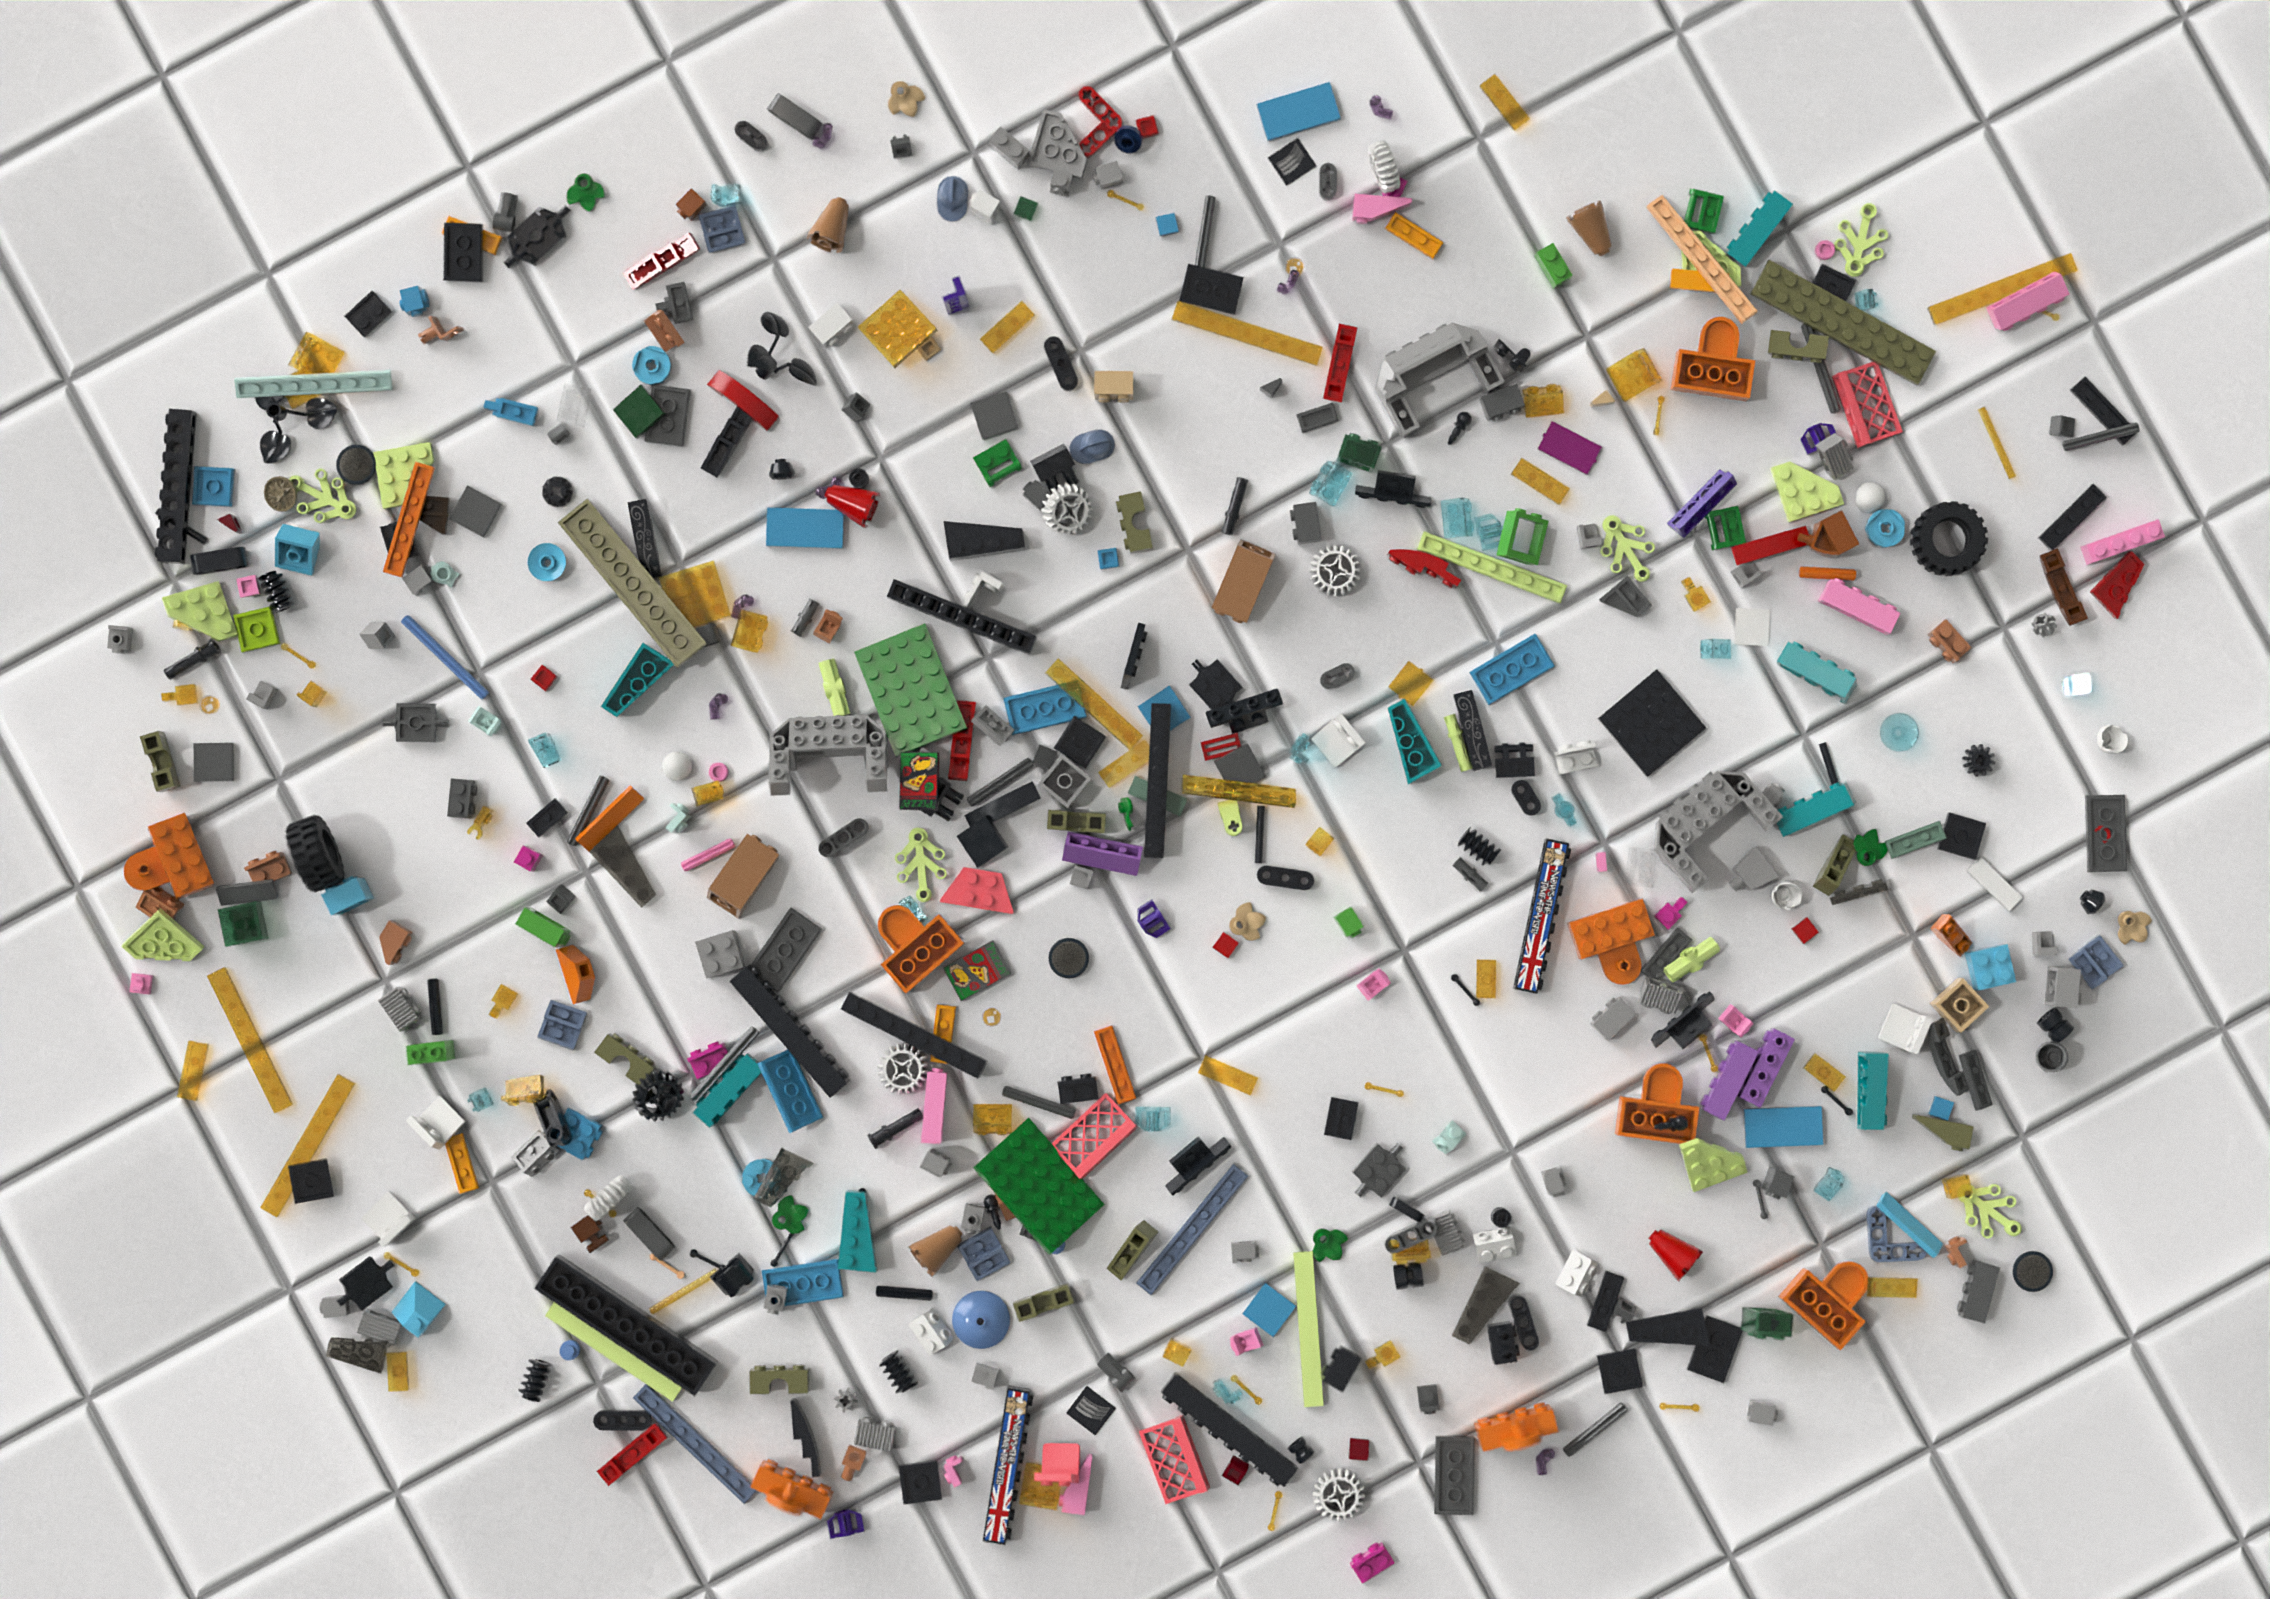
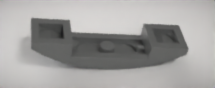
[1929,1017,1969,1096]

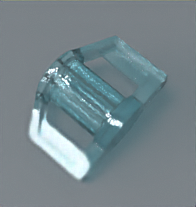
[1474,513,1503,551]
[1551,793,1577,827]
[1135,1106,1171,1132]

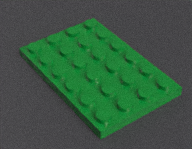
[854,623,967,758]
[973,1118,1105,1255]

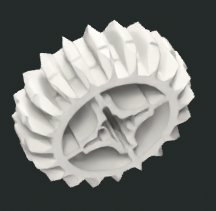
[1368,141,1400,193]
[1041,483,1093,535]
[1309,544,1361,597]
[877,1043,929,1095]
[584,1175,633,1221]
[1313,1468,1365,1521]

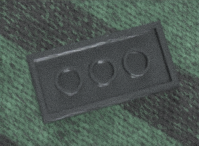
[2085,795,2127,872]
[751,907,822,992]
[1434,1436,1475,1515]

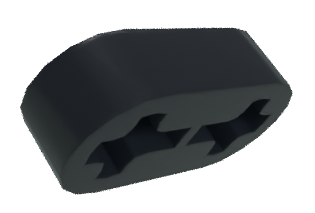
[735,121,767,151]
[1389,1197,1425,1222]

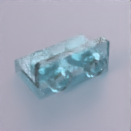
[1309,461,1353,507]
[1441,497,1474,539]
[1288,733,1310,764]

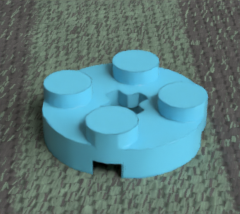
[632,346,671,385]
[1865,509,1905,548]
[742,1159,781,1197]

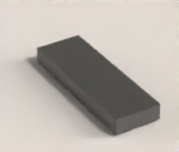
[216,879,278,906]
[1641,927,1692,980]
[1958,1050,1993,1111]

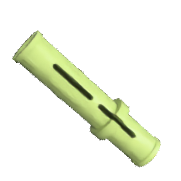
[1443,714,1472,772]

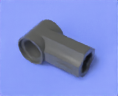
[492,192,518,233]
[1097,1352,1136,1392]

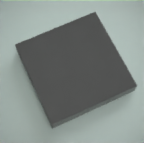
[970,391,1018,440]
[449,485,502,537]
[193,743,234,782]
[1214,743,1266,795]

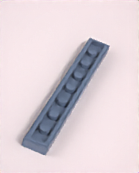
[1136,1163,1248,1295]
[633,1384,757,1504]

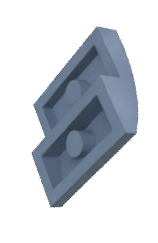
[698,205,746,253]
[2068,934,2124,990]
[537,1000,587,1051]
[957,1226,1010,1281]

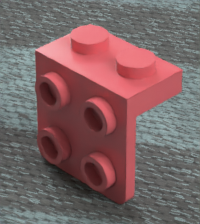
[1034,1443,1080,1486]

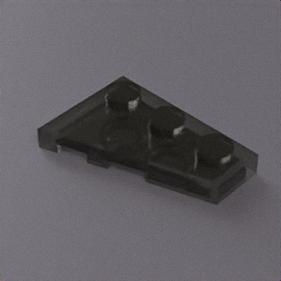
[1830,879,1892,905]
[753,1147,814,1207]
[326,1337,389,1374]

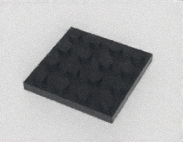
[1597,669,1706,777]

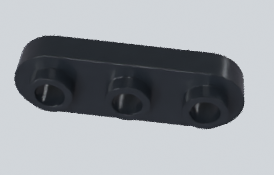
[1044,336,1078,391]
[1257,865,1314,890]
[593,1410,652,1431]

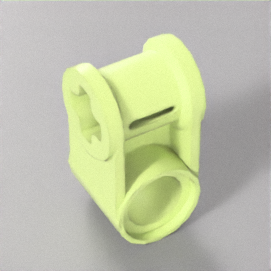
[1217,798,1242,836]

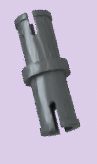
[791,598,820,637]
[1452,857,1488,892]

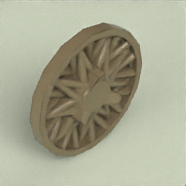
[264,476,298,512]

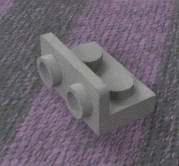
[971,705,1014,746]
[511,1130,559,1177]

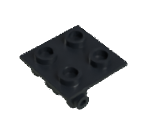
[1494,339,1531,372]

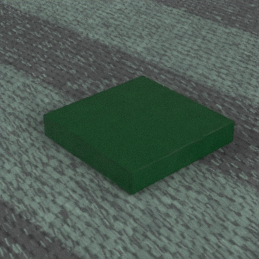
[613,385,665,439]

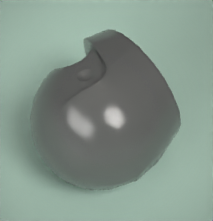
[2035,1042,2069,1072]

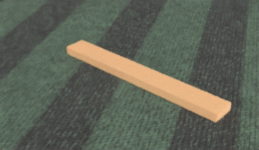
[1646,195,1758,324]

